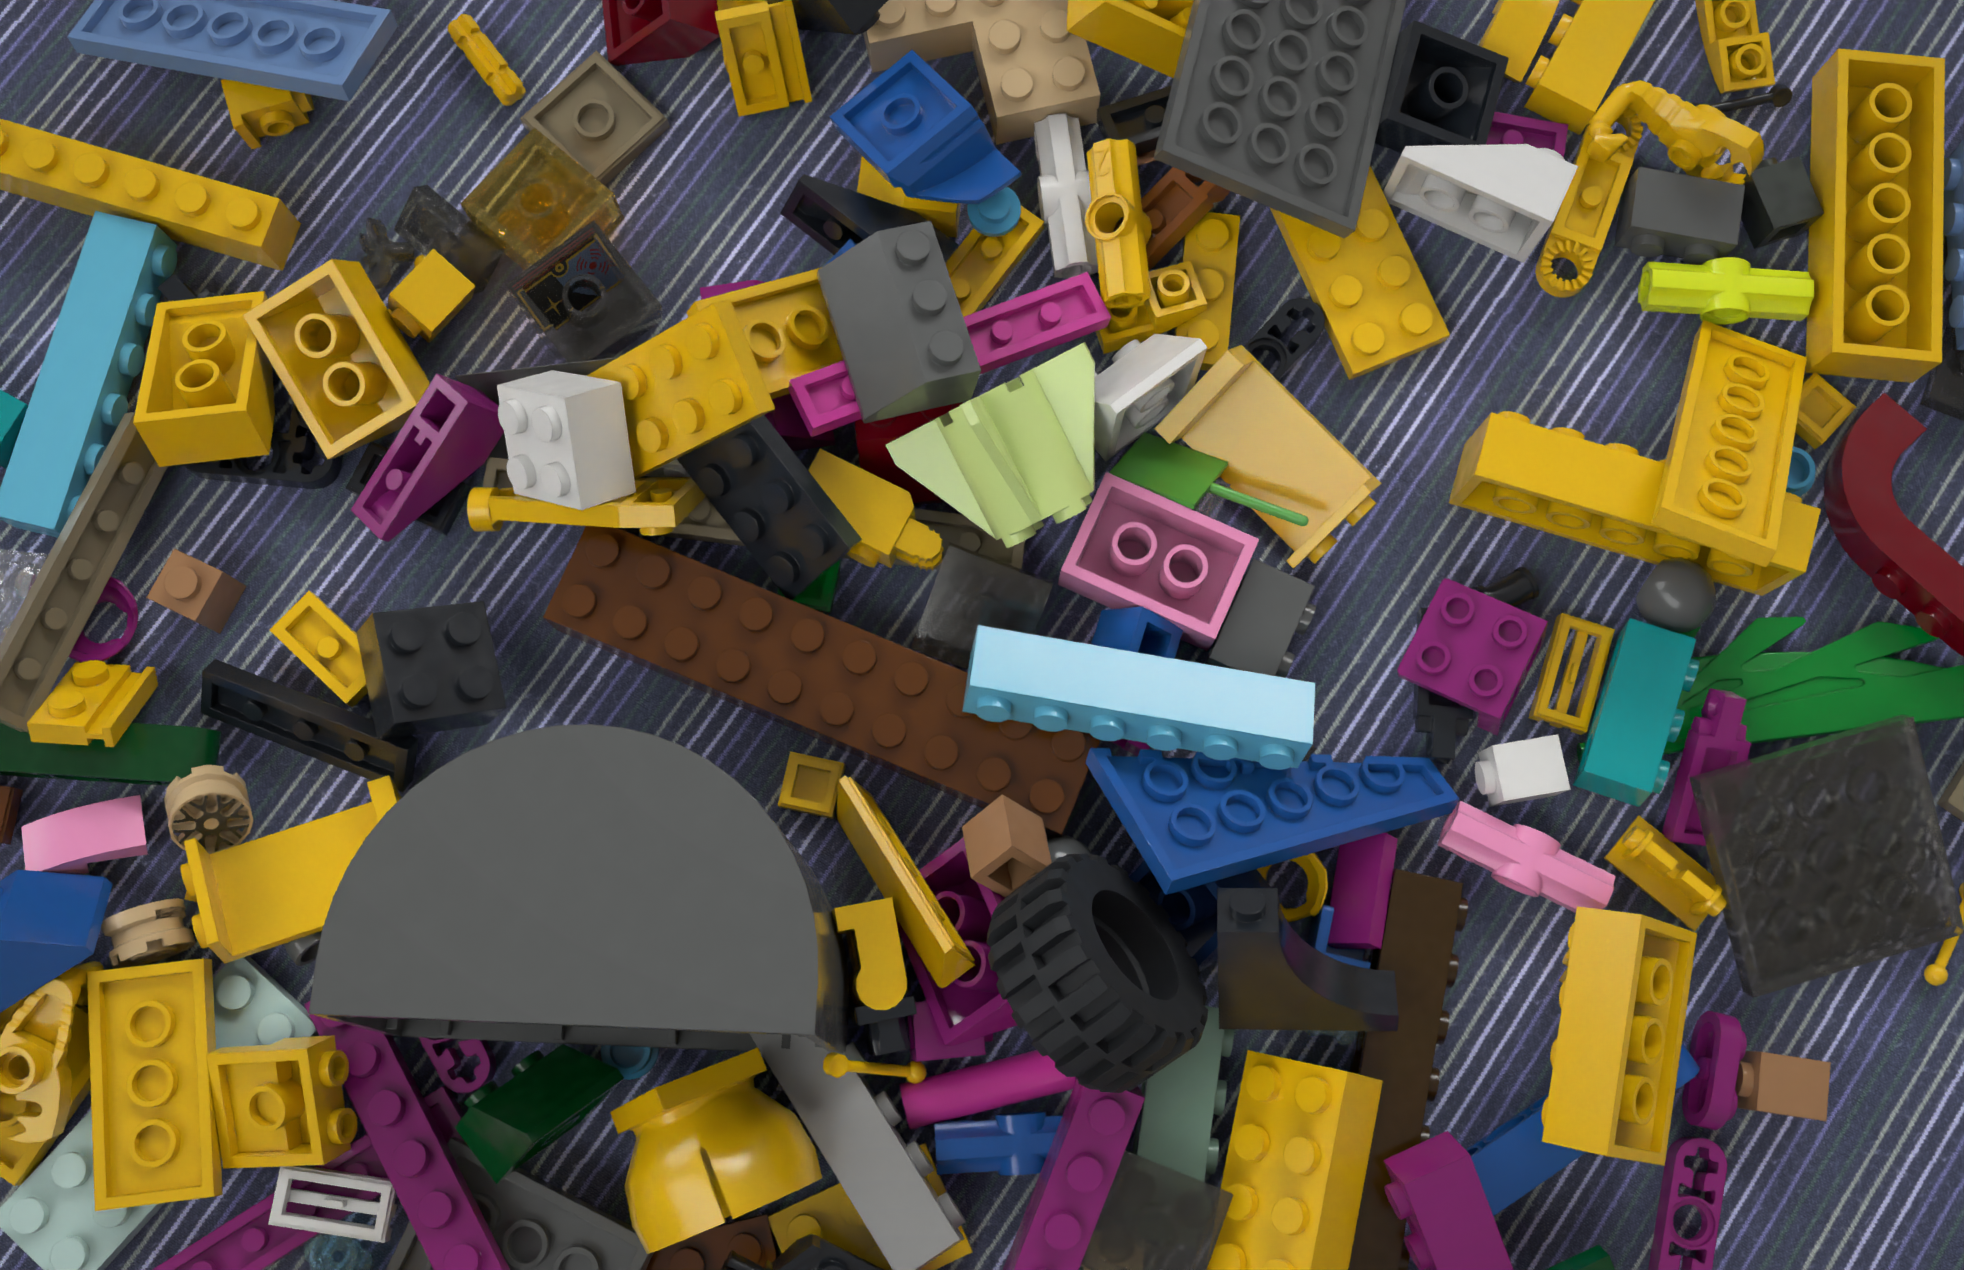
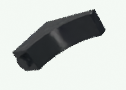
[1217,888,1399,1031]

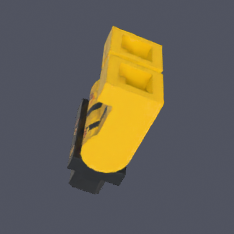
[831,897,917,1056]

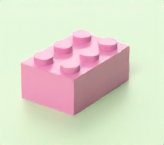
[1058,472,1259,651]

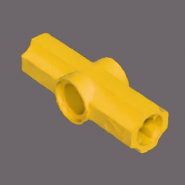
[1085,138,1152,309]

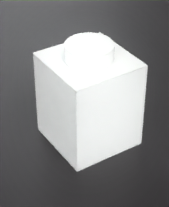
[1475,734,1571,807]

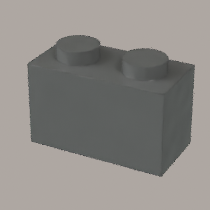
[1614,167,1745,265]
[1205,559,1317,678]

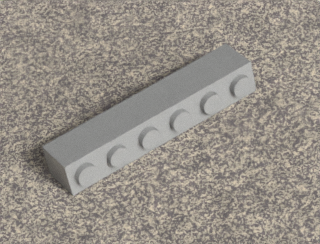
[749,1033,966,1270]

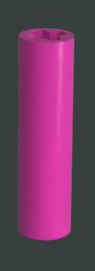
[900,1050,1076,1130]

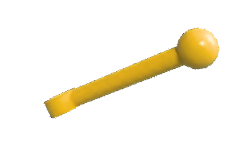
[1924,882,1964,986]
[823,1052,927,1084]

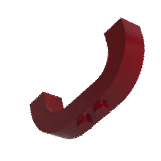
[1824,393,1964,657]

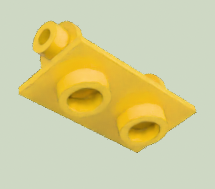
[1604,815,1728,931]

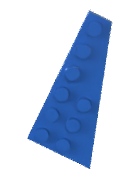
[1085,748,1459,895]

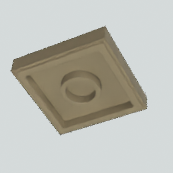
[520,50,670,195]

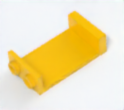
[1154,345,1382,569]
[180,775,402,964]

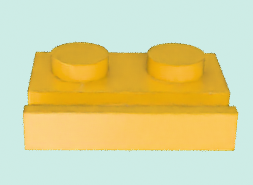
[715,0,812,117]
[27,660,158,747]

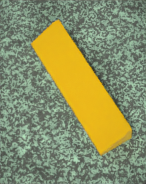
[837,775,975,988]

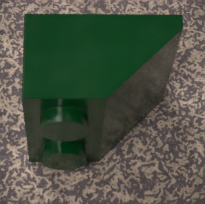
[454,1044,624,1184]

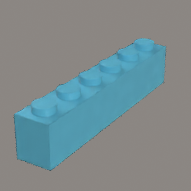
[0,211,177,538]
[962,625,1315,770]

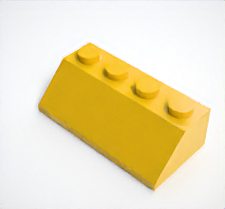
[1541,906,1697,1166]

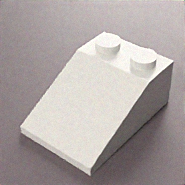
[1383,144,1578,263]
[1095,334,1207,462]

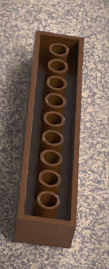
[543,526,1101,836]

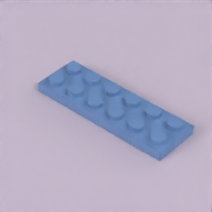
[67,0,398,101]

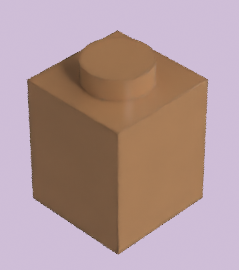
[146,548,246,634]
[962,794,1052,898]
[1735,1051,1831,1121]

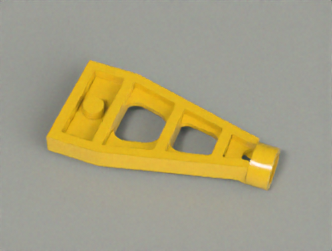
[467,477,705,536]

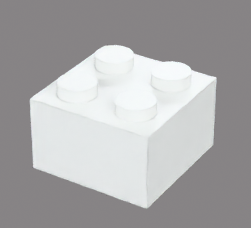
[497,370,636,510]

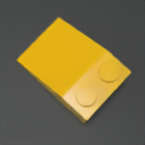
[133,291,275,467]

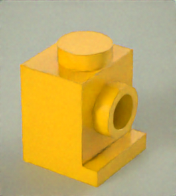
[221,79,314,149]

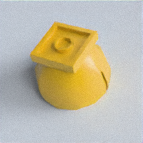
[610,1048,822,1254]

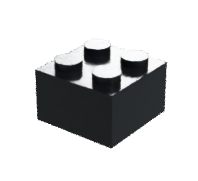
[356,601,506,740]

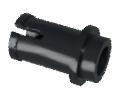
[1471,567,1539,607]

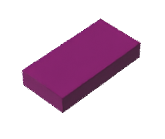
[1327,833,1398,949]

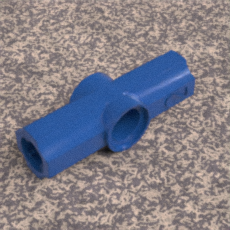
[934,1112,1063,1175]

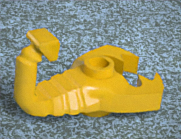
[1587,80,1764,185]
[0,961,104,1142]

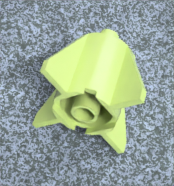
[886,342,1095,548]

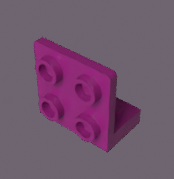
[1397,578,1548,736]

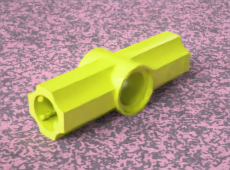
[1638,257,1814,325]

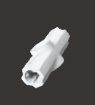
[1034,113,1098,279]

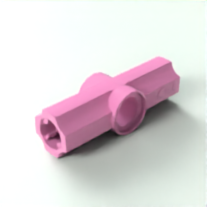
[1437,801,1616,913]

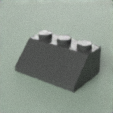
[817,221,981,424]

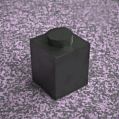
[1741,156,1824,249]

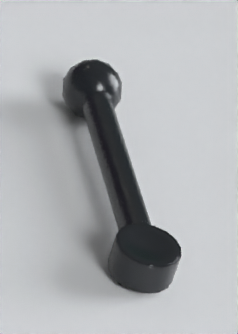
[1692,84,1793,113]

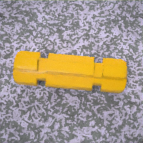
[447,14,526,106]

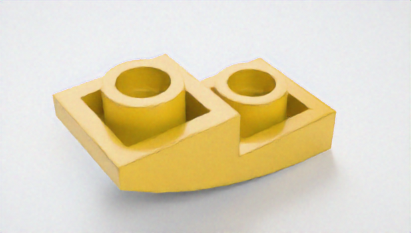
[1478,0,1560,83]
[1695,0,1775,94]
[1095,260,1207,354]

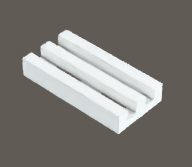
[268,1166,397,1243]

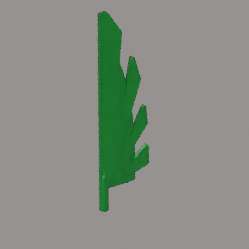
[1577,617,1964,763]

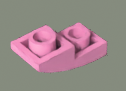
[21,795,148,874]

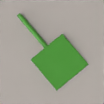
[1109,432,1309,526]

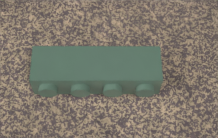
[1121,1006,1234,1247]

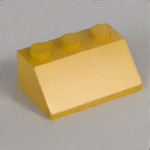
[243,259,430,459]

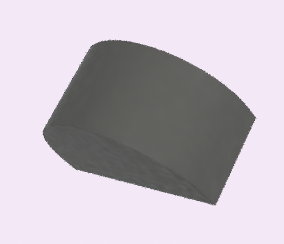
[309,724,849,1054]

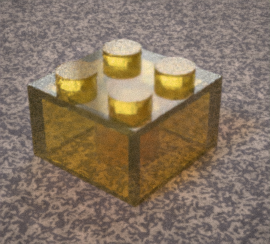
[460,127,625,273]

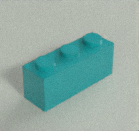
[1573,618,1700,807]

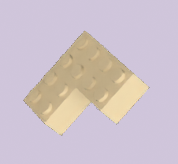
[863,0,1100,145]

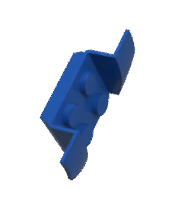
[829,50,1022,204]

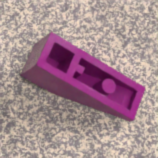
[351,373,504,542]

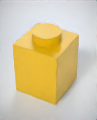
[387,248,475,343]

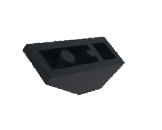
[780,174,959,264]

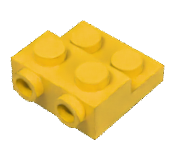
[206,1035,357,1169]

